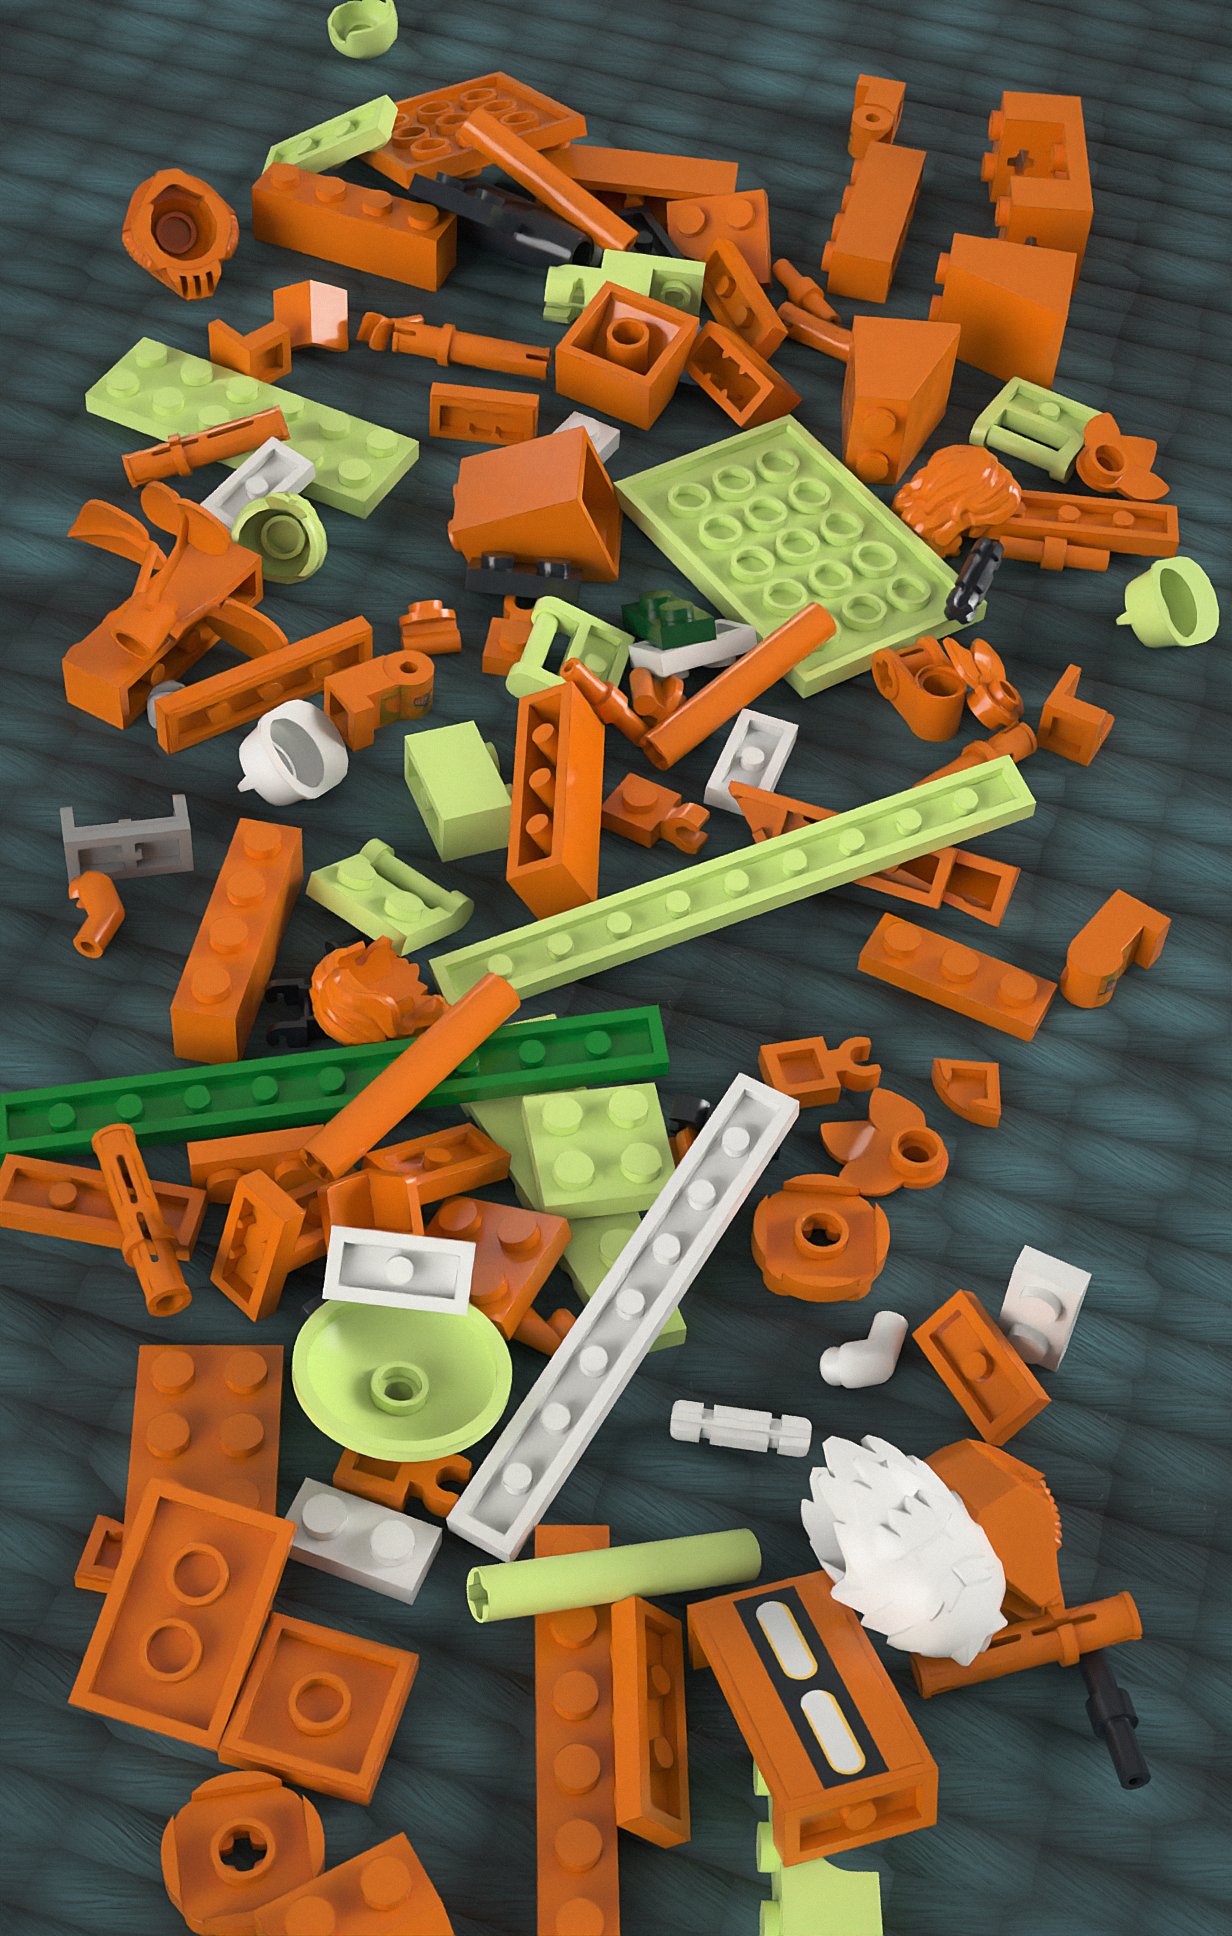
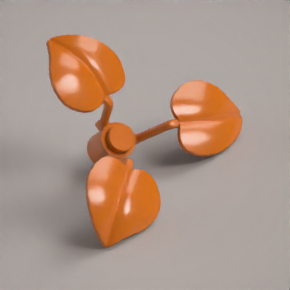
[67,481,290,660]

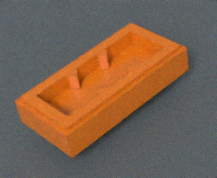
[429,382,539,446]

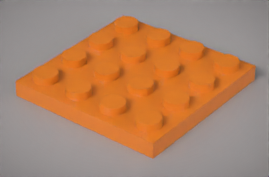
[356,71,587,190]

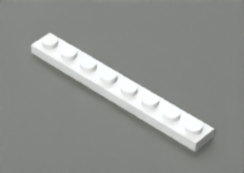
[446,1073,800,1563]

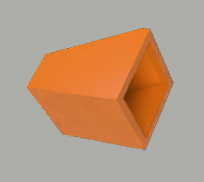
[928,233,1077,391]
[842,316,961,485]
[448,425,623,583]

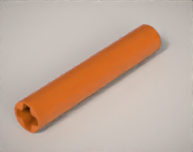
[459,107,639,252]
[640,602,837,771]
[299,972,521,1183]

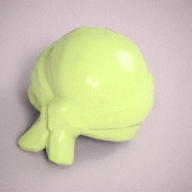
[231,491,327,584]

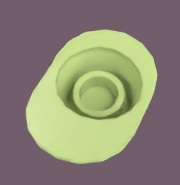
[1116,556,1219,649]

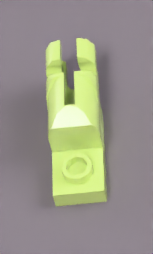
[543,249,706,324]

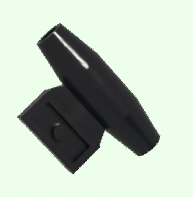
[408,171,594,270]

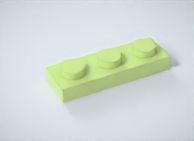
[262,94,398,174]

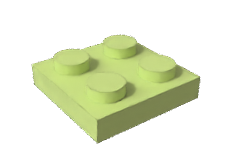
[522,1082,676,1220]

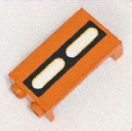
[687,1570,939,1868]

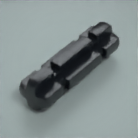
[944,537,1005,625]

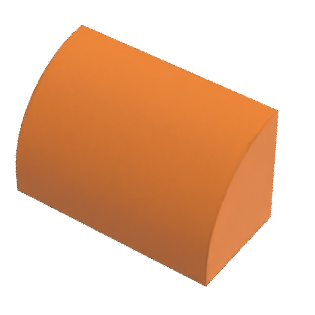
[683,320,803,430]

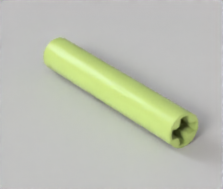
[467,1528,761,1623]

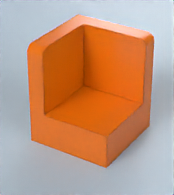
[273,280,349,353]
[208,319,292,384]
[1036,664,1114,767]
[318,1168,425,1257]

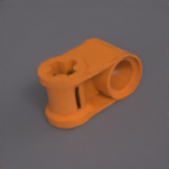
[872,635,967,742]

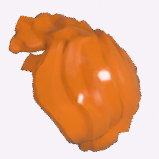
[890,445,1022,558]
[309,935,452,1047]

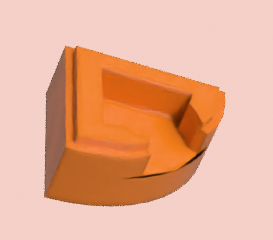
[931,1058,1001,1128]
[74,1514,124,1594]

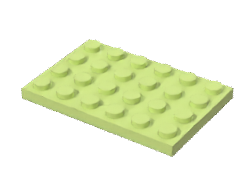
[613,414,987,699]

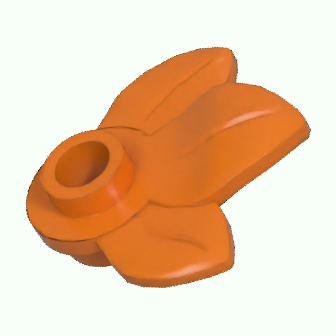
[1076,412,1170,503]
[942,637,1024,731]
[820,1087,949,1196]

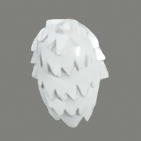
[801,1435,1007,1666]

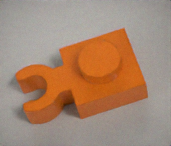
[482,595,539,676]
[758,1036,881,1109]
[333,1448,472,1518]

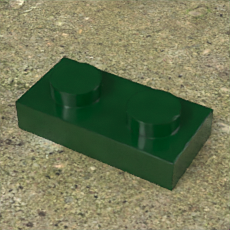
[621,590,717,651]

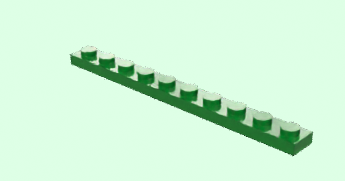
[0,1005,669,1167]

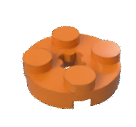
[751,1174,890,1303]
[161,1771,325,1936]

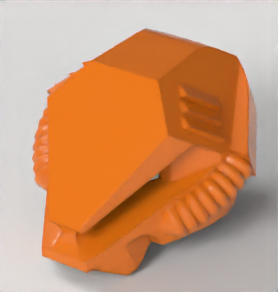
[121,168,239,301]
[922,1438,1065,1626]

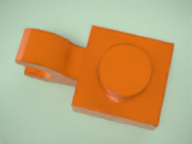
[601,773,710,854]

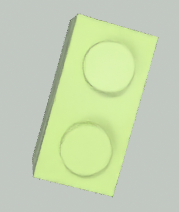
[404,721,513,862]

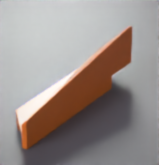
[728,780,1021,927]

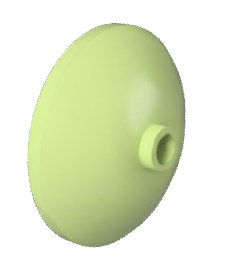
[292,1299,512,1462]

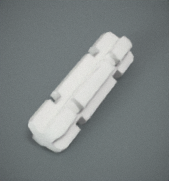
[670,1400,812,1457]

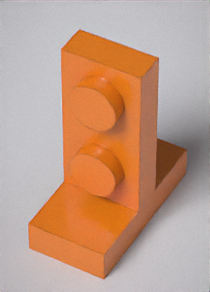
[210,1166,359,1323]

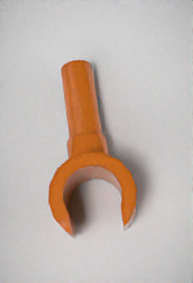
[356,312,424,351]

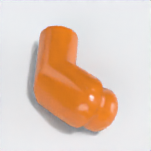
[69,870,125,958]

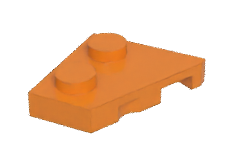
[667,189,773,290]

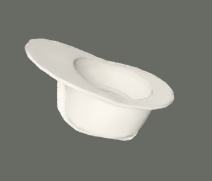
[237,699,348,806]

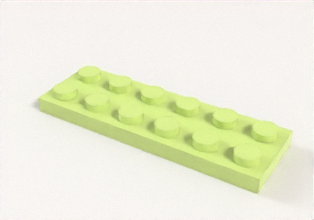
[85,337,419,519]

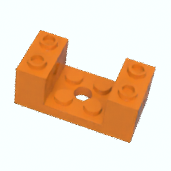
[981,91,1094,295]

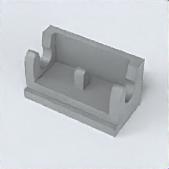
[60,794,194,885]

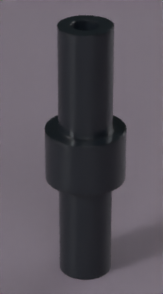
[1078,1648,1151,1790]

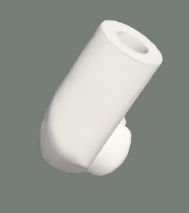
[820,1311,908,1389]

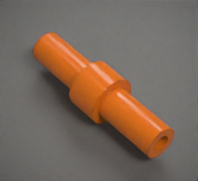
[772,259,841,325]
[999,535,1110,573]
[560,657,652,747]

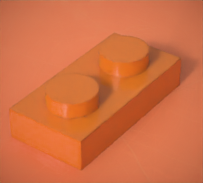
[361,1122,512,1207]
[187,1124,324,1204]
[911,1289,1051,1447]

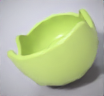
[327,0,398,60]

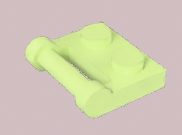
[969,376,1102,484]
[505,596,635,698]
[305,838,475,957]

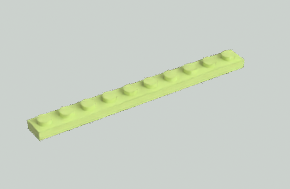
[428,754,1036,1006]

